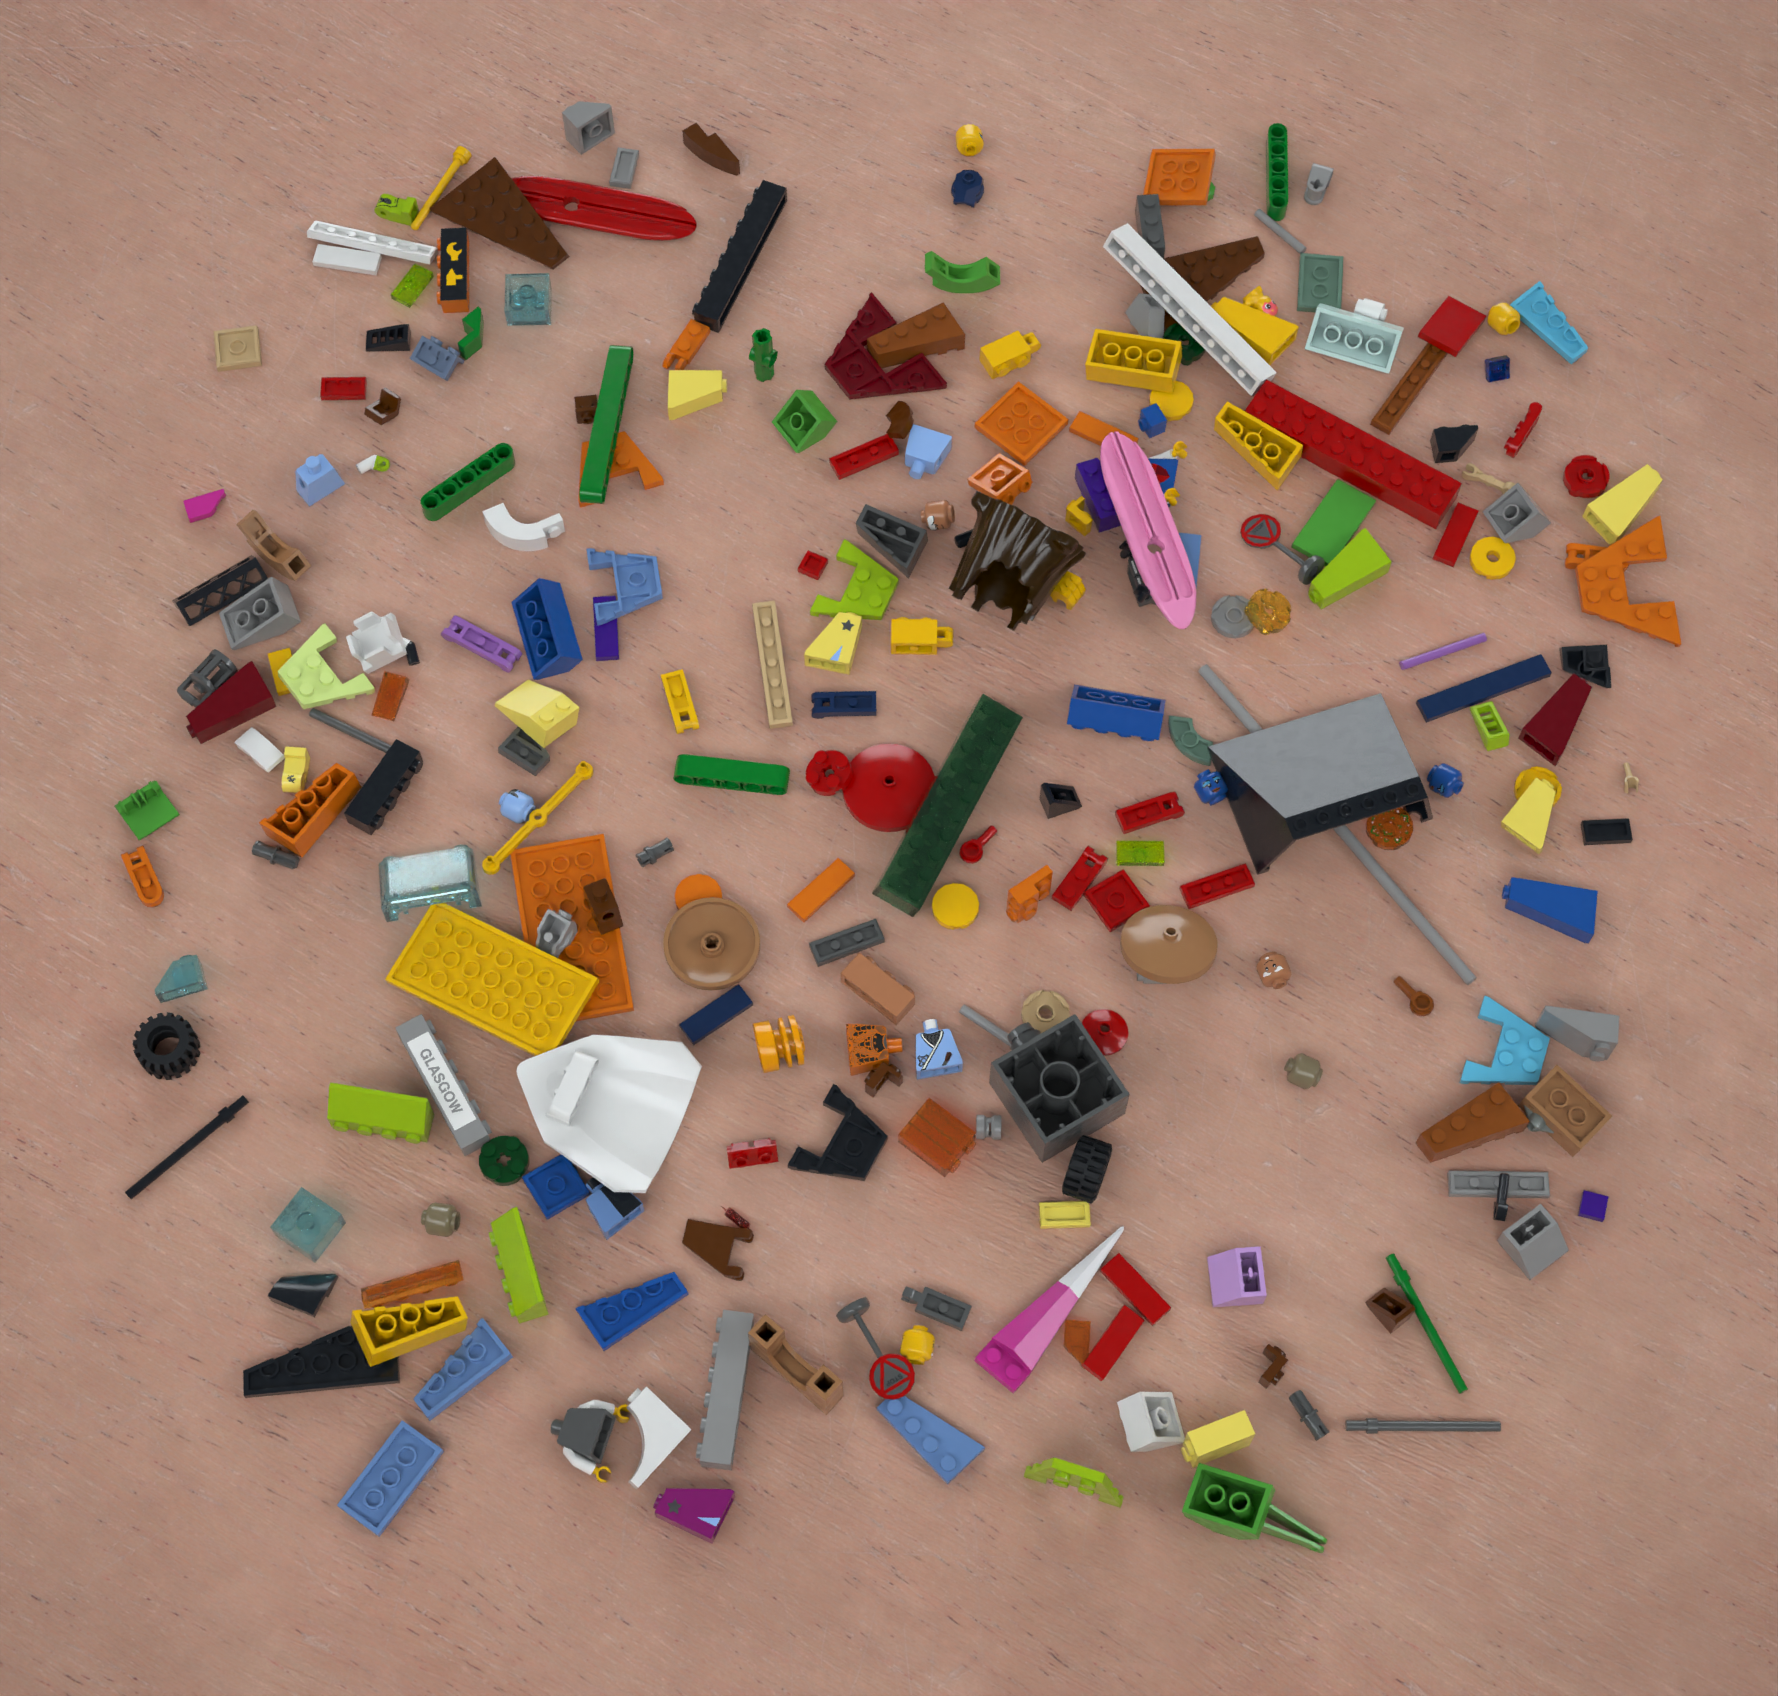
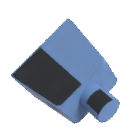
[585,1177,644,1240]

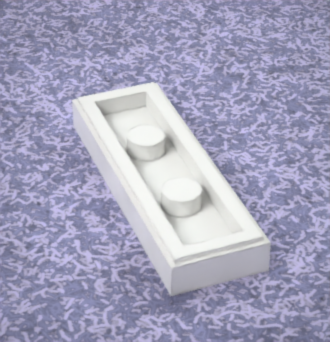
[312,244,382,275]

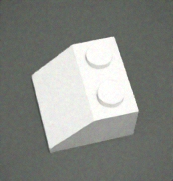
[1117,1392,1185,1452]

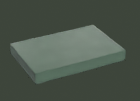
[1297,253,1344,313]

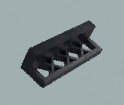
[172,555,268,626]

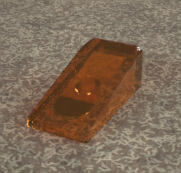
[372,671,410,721]

